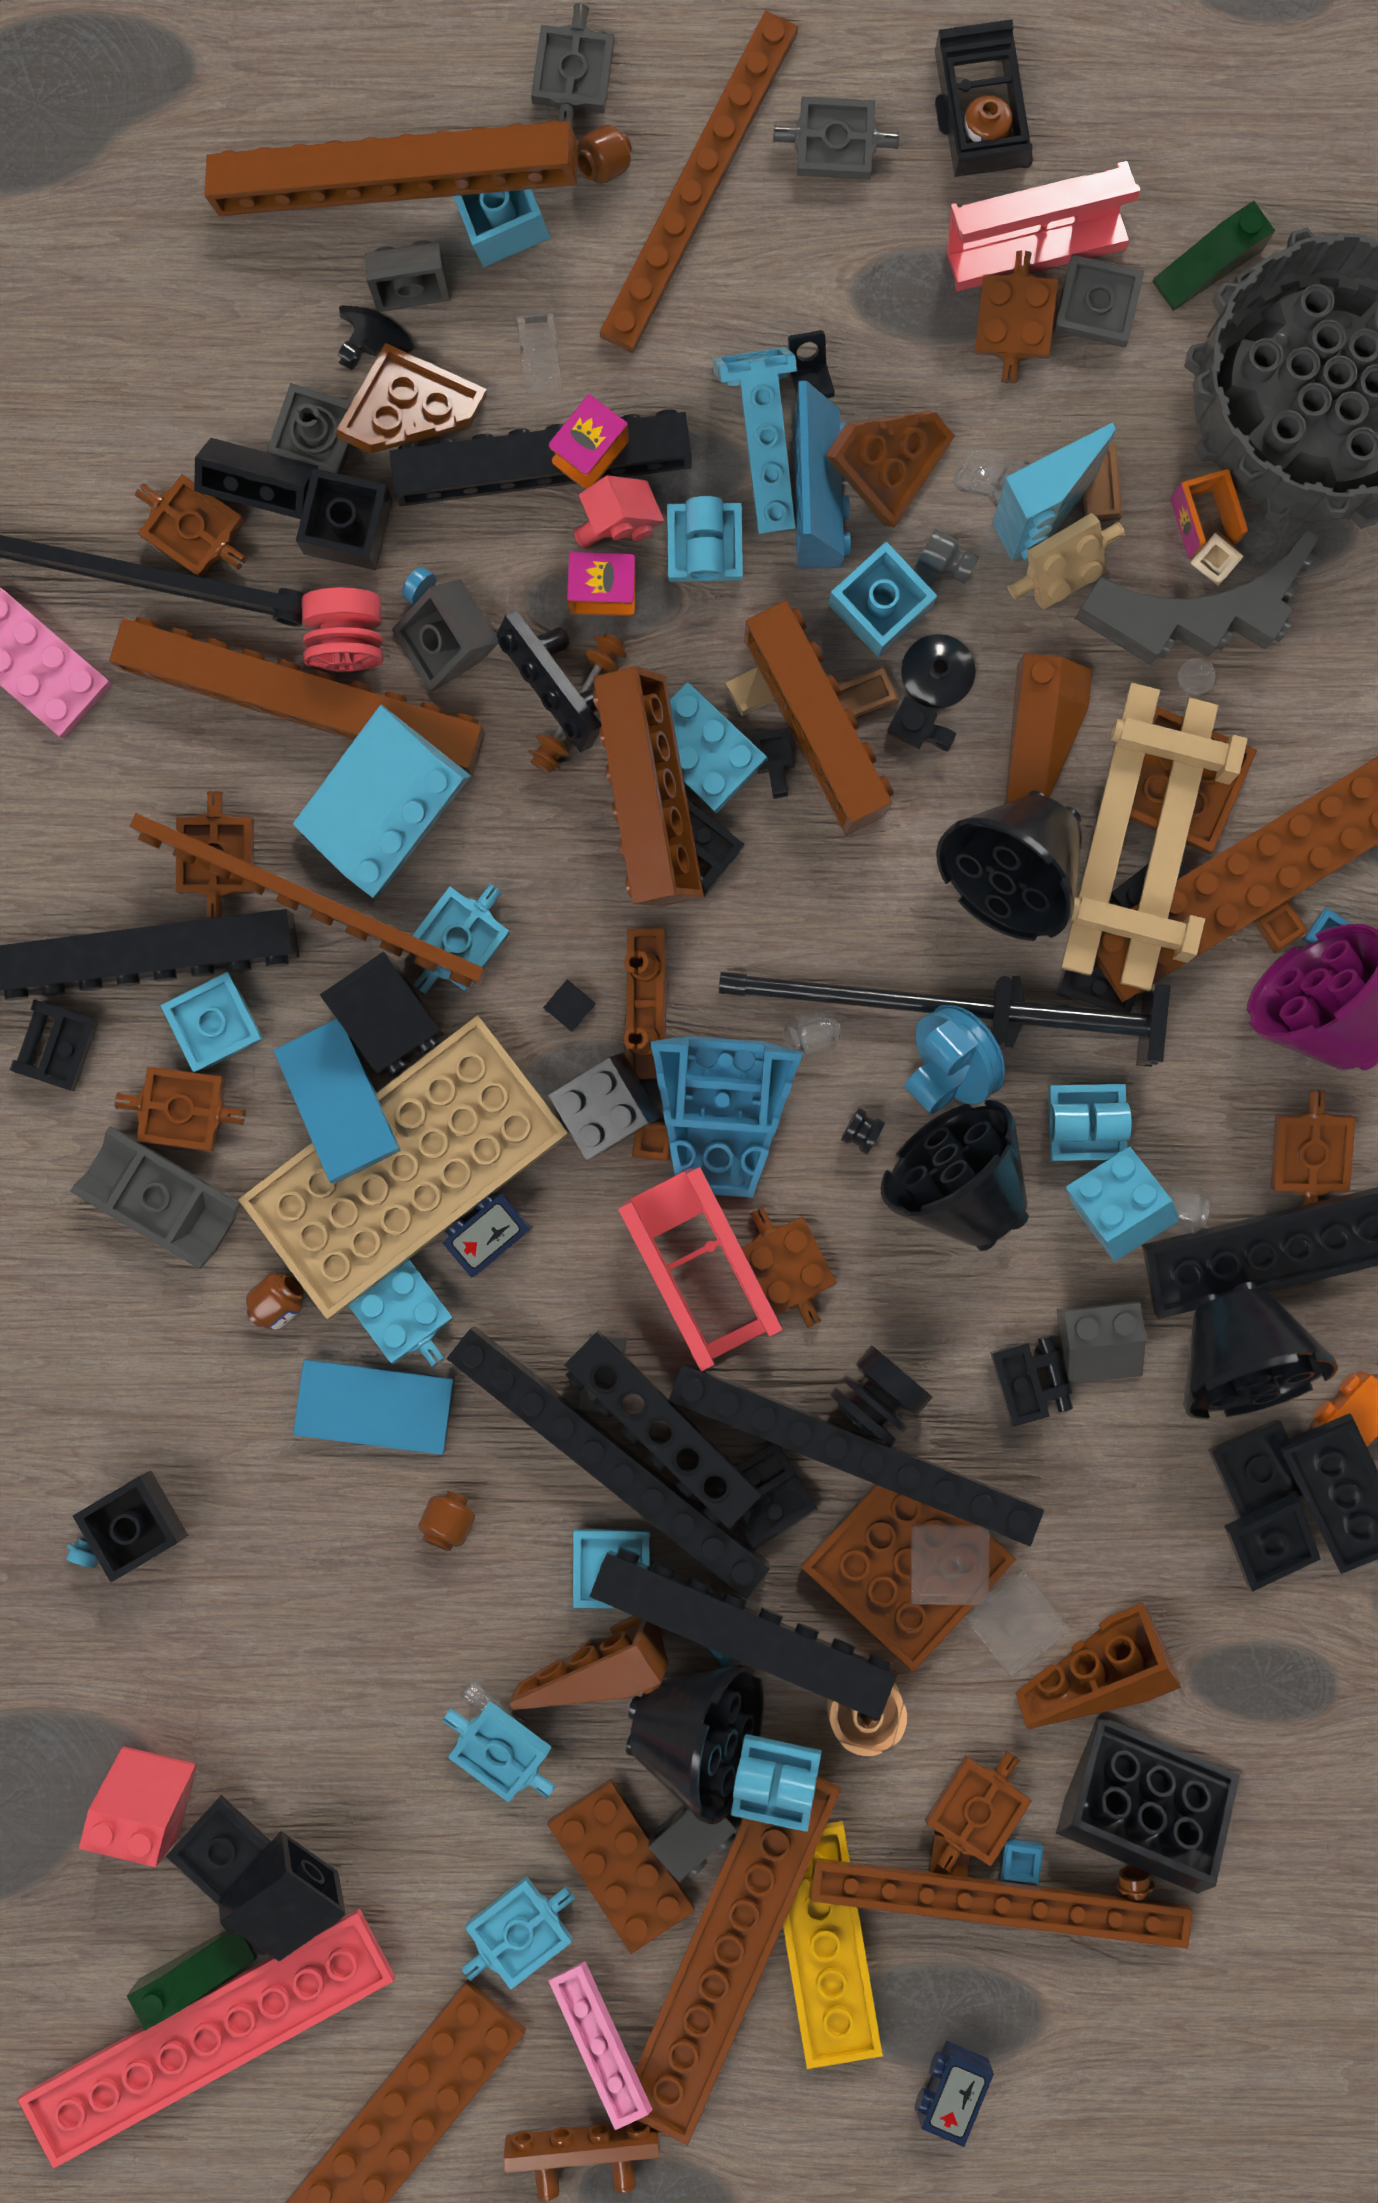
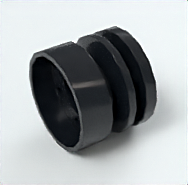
[830,1345,933,1447]

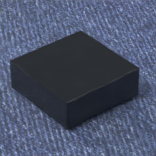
[543,979,596,1032]

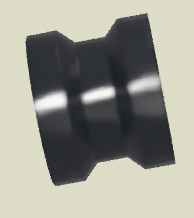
[841,1108,885,1155]

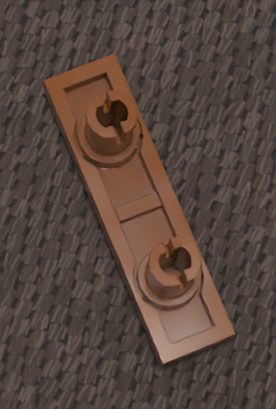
[623,928,667,1080]
[503,2120,659,2201]

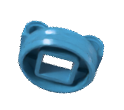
[904,1005,1005,1114]

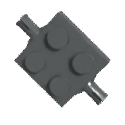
[531,3,614,127]
[773,96,899,180]

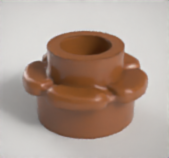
[1116,1865,1155,1901]

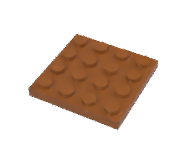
[801,1484,1016,1672]

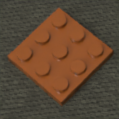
[1129,706,1257,854]

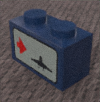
[442,1194,532,1278]
[915,2040,994,2147]

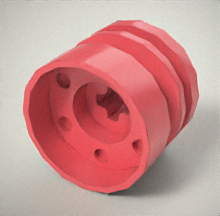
[301,587,383,672]

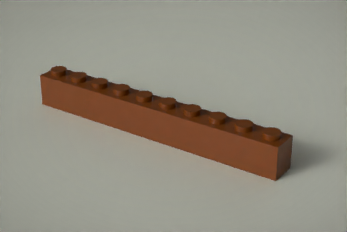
[204,120,578,216]
[109,617,485,775]

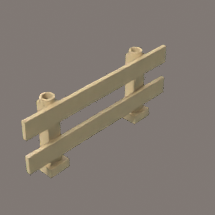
[1061,682,1248,991]

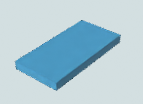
[273,1019,401,1184]
[293,1359,455,1455]

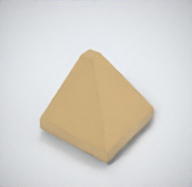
[1190,530,1244,586]
[725,667,775,717]

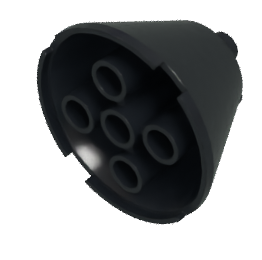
[936,790,1082,941]
[881,1100,1029,1251]
[1183,1282,1338,1419]
[626,1664,764,1825]

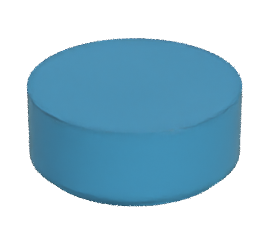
[402,567,436,605]

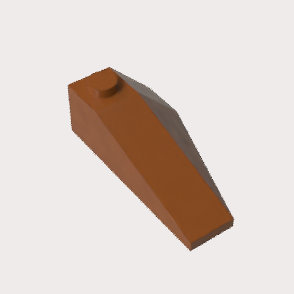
[1005,653,1092,804]
[1016,1602,1182,1729]
[509,1616,668,1710]

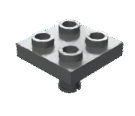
[266,383,351,474]

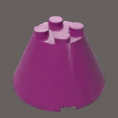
[1246,924,1378,1070]

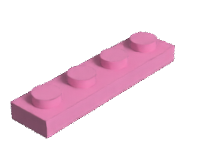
[548,1961,653,2130]

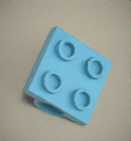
[667,496,743,582]
[1048,1084,1131,1161]
[731,1734,822,1832]

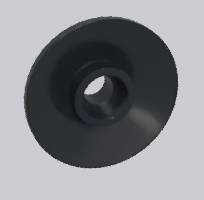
[901,634,976,708]

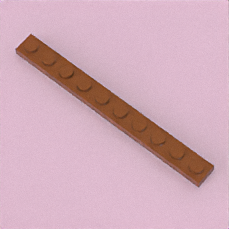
[600,10,798,353]
[129,813,487,988]
[809,1858,1193,1949]

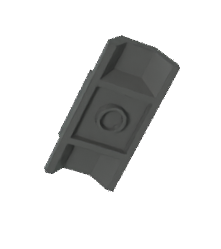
[70,1126,240,1269]

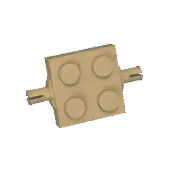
[1007,513,1125,610]

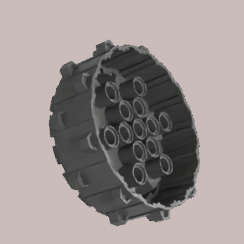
[1184,227,1378,529]

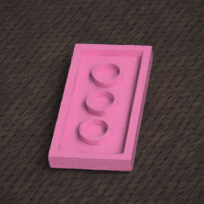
[0,587,113,740]

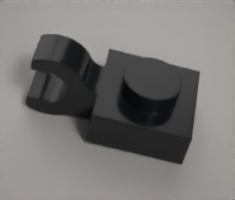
[887,697,956,752]
[751,728,795,799]

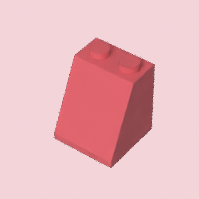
[79,1746,197,1867]

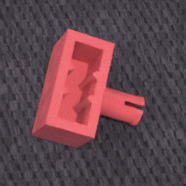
[574,475,664,550]

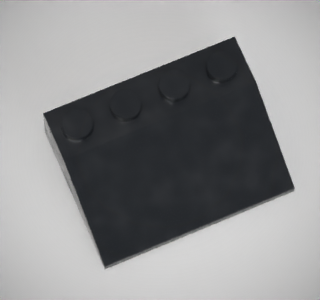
[1056,1715,1240,1894]

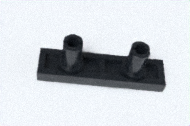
[496,610,602,752]

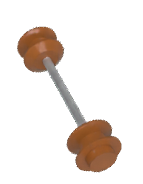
[528,633,627,774]

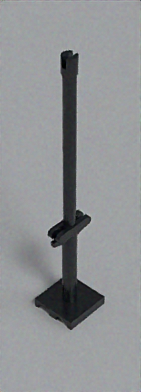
[719,972,1171,1067]

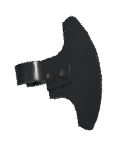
[338,305,414,370]

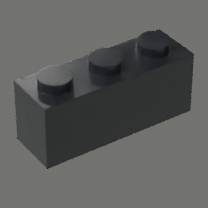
[194,438,318,519]

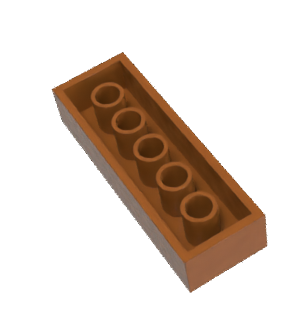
[744,599,894,836]
[593,666,704,906]

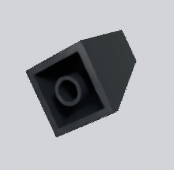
[320,951,444,1076]
[218,1831,346,1962]

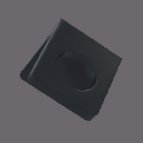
[788,330,835,398]

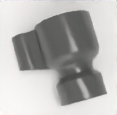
[913,529,979,587]

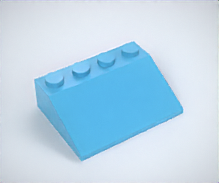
[992,422,1116,562]
[293,705,471,898]

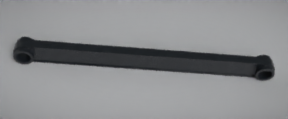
[0,535,304,627]

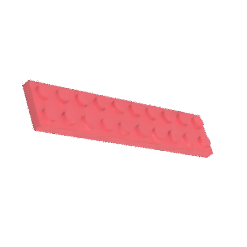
[18,1908,395,2169]

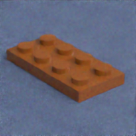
[547,1778,695,1954]

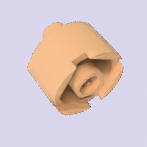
[827,1682,907,1756]

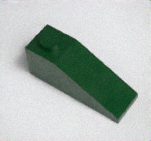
[1152,200,1275,311]
[127,1930,257,2031]

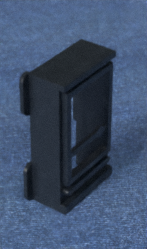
[935,19,1033,177]

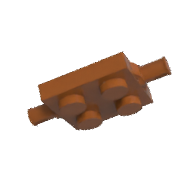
[975,250,1058,384]
[135,474,247,578]
[176,791,254,919]
[115,1066,246,1151]
[1270,1089,1356,1205]
[741,1206,837,1328]
[925,1750,1032,1872]

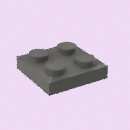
[1054,255,1144,348]

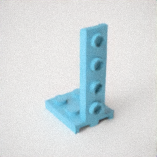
[712,347,797,534]

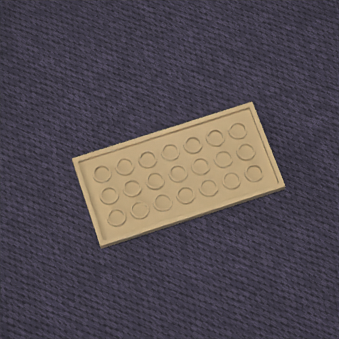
[238,1015,570,1320]

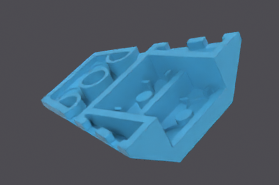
[651,1036,803,1198]

